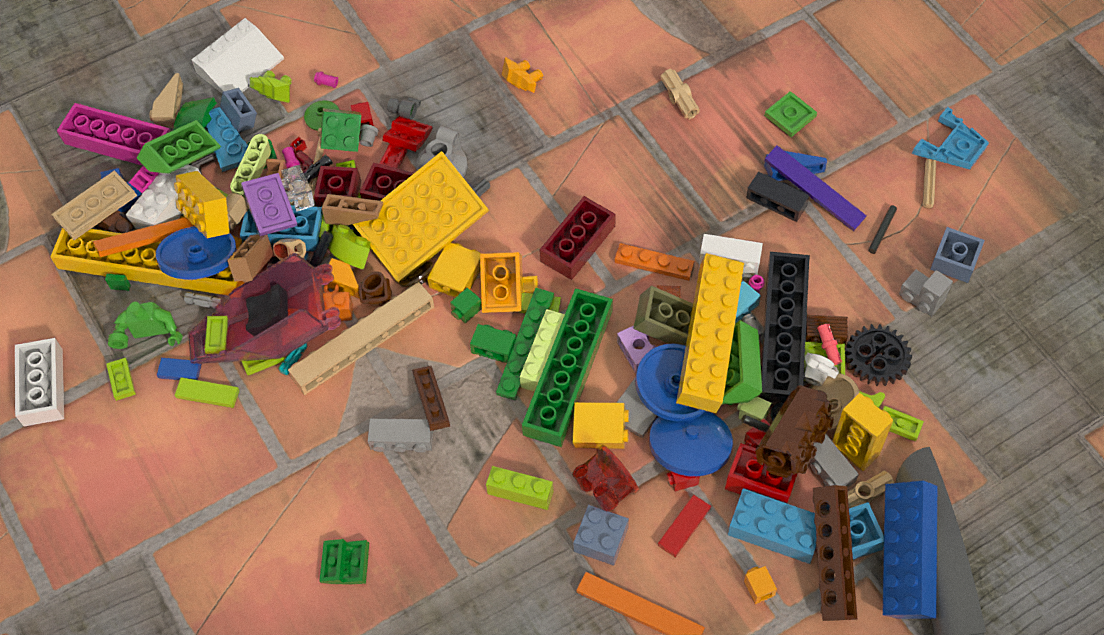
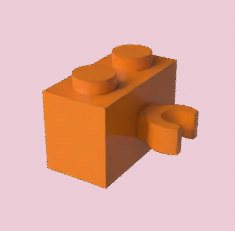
[310,285,353,323]

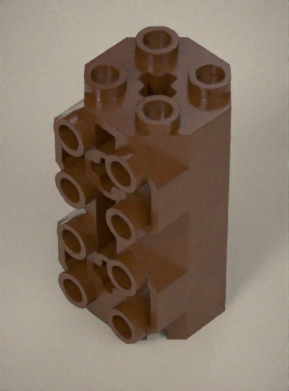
[755,385,834,478]

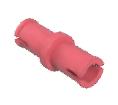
[817,324,842,366]

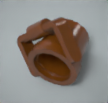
[359,271,392,305]

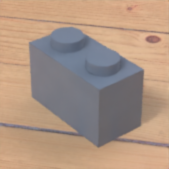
[220,88,257,132]

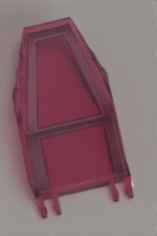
[188,253,341,364]

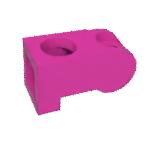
[129,165,159,194]

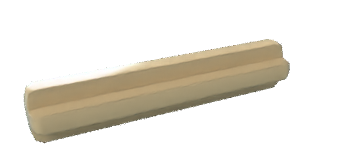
[923,159,936,208]

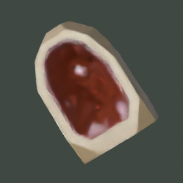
[273,239,306,261]

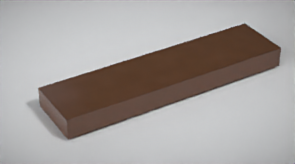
[412,365,450,431]

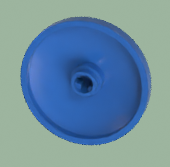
[156,226,237,280]
[635,344,706,422]
[649,411,733,476]

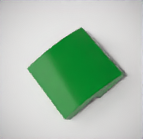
[173,97,217,130]
[319,539,370,585]

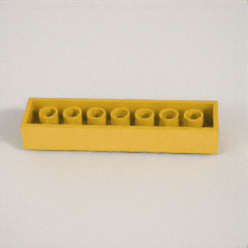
[676,253,744,413]

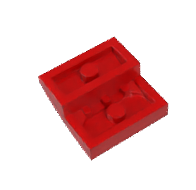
[382,116,433,152]

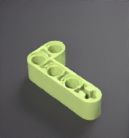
[230,134,271,200]

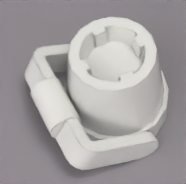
[804,352,839,386]

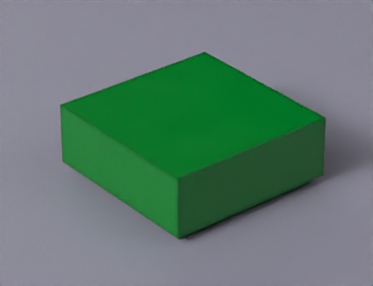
[105,274,131,291]

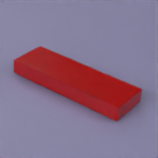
[658,495,711,558]

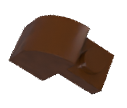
[94,210,134,234]

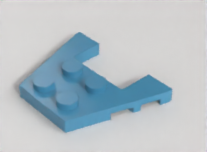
[912,107,989,169]

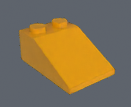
[480,252,523,313]

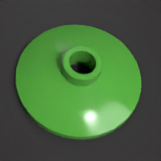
[304,100,339,131]

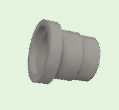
[359,125,379,147]

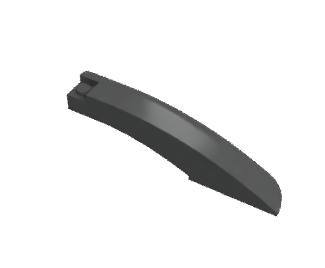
[896,447,986,635]

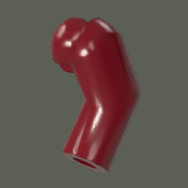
[296,151,314,173]

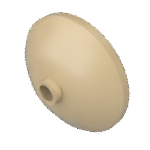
[808,374,859,430]

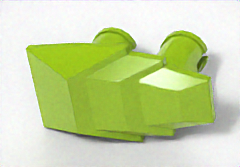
[249,70,292,103]

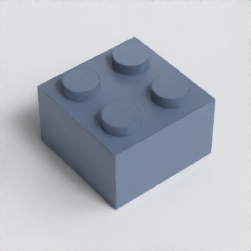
[930,227,985,283]
[573,505,629,566]

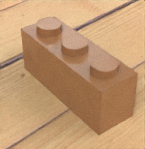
[228,234,274,282]

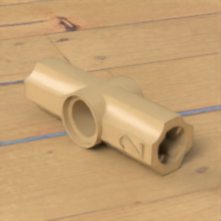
[661,69,699,119]
[848,470,894,508]

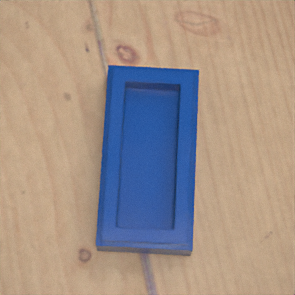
[157,358,202,380]

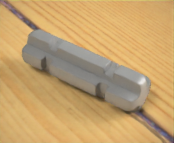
[184,292,222,309]

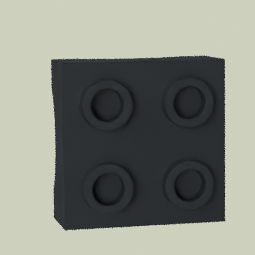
[246,284,288,338]

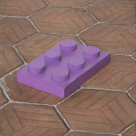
[241,173,297,236]

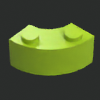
[328,224,371,270]

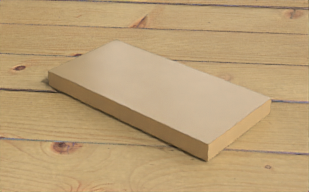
[51,170,137,240]

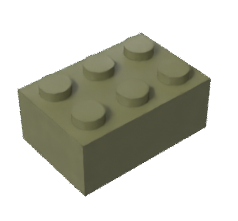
[633,286,693,346]

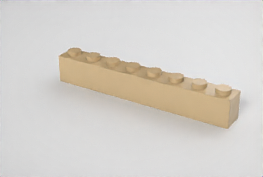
[288,282,434,395]

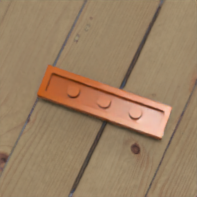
[615,243,695,281]

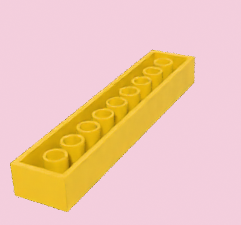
[50,228,246,297]

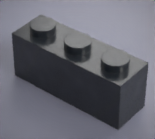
[746,171,810,222]

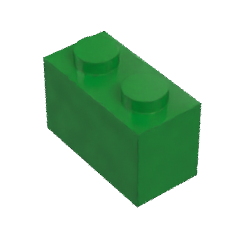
[470,324,516,363]

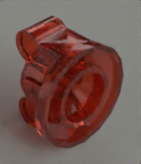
[572,444,639,511]

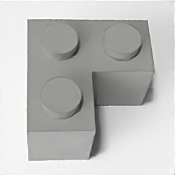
[899,269,953,317]

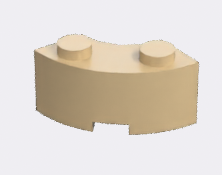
[226,193,249,230]

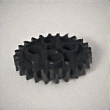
[845,324,912,386]

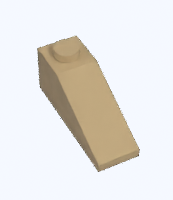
[149,73,183,128]

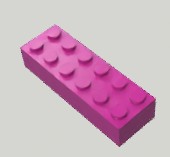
[57,103,171,166]

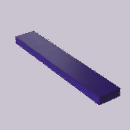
[764,145,867,231]

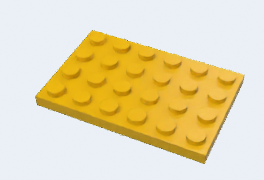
[353,151,490,283]

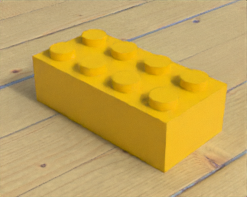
[174,171,229,238]
[832,393,893,472]

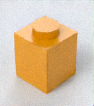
[744,566,777,604]

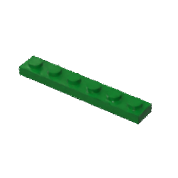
[496,288,554,401]

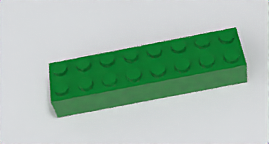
[522,288,613,447]

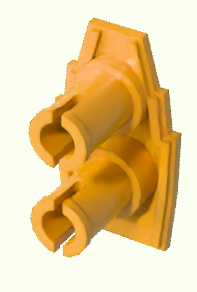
[502,57,543,93]

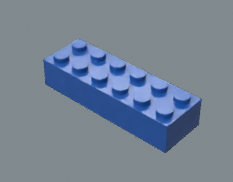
[883,481,937,619]

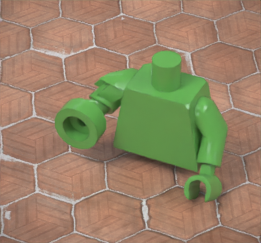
[108,302,183,349]

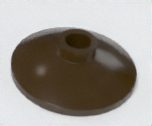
[399,262,433,287]

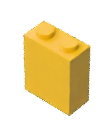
[427,242,481,298]
[573,402,629,449]

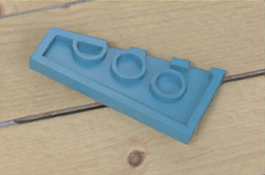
[206,107,248,172]

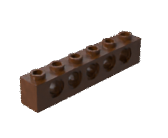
[813,485,858,621]

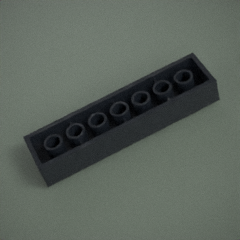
[759,252,810,404]

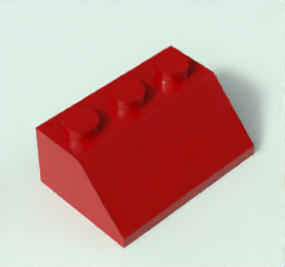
[725,443,798,504]

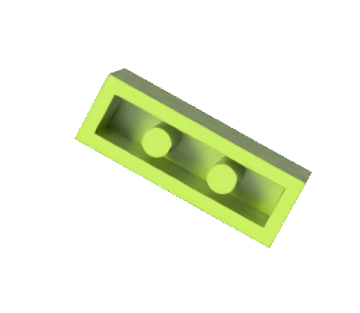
[486,466,554,510]

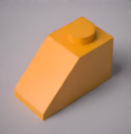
[322,258,360,299]

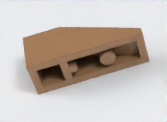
[322,194,383,225]

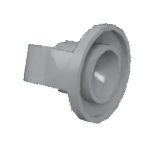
[416,126,468,177]

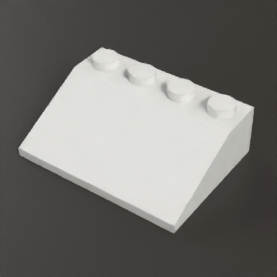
[192,18,284,93]

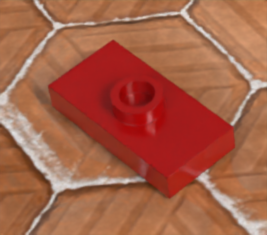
[379,143,408,169]

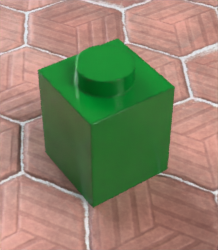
[450,288,482,323]

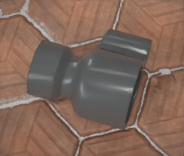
[387,97,421,120]

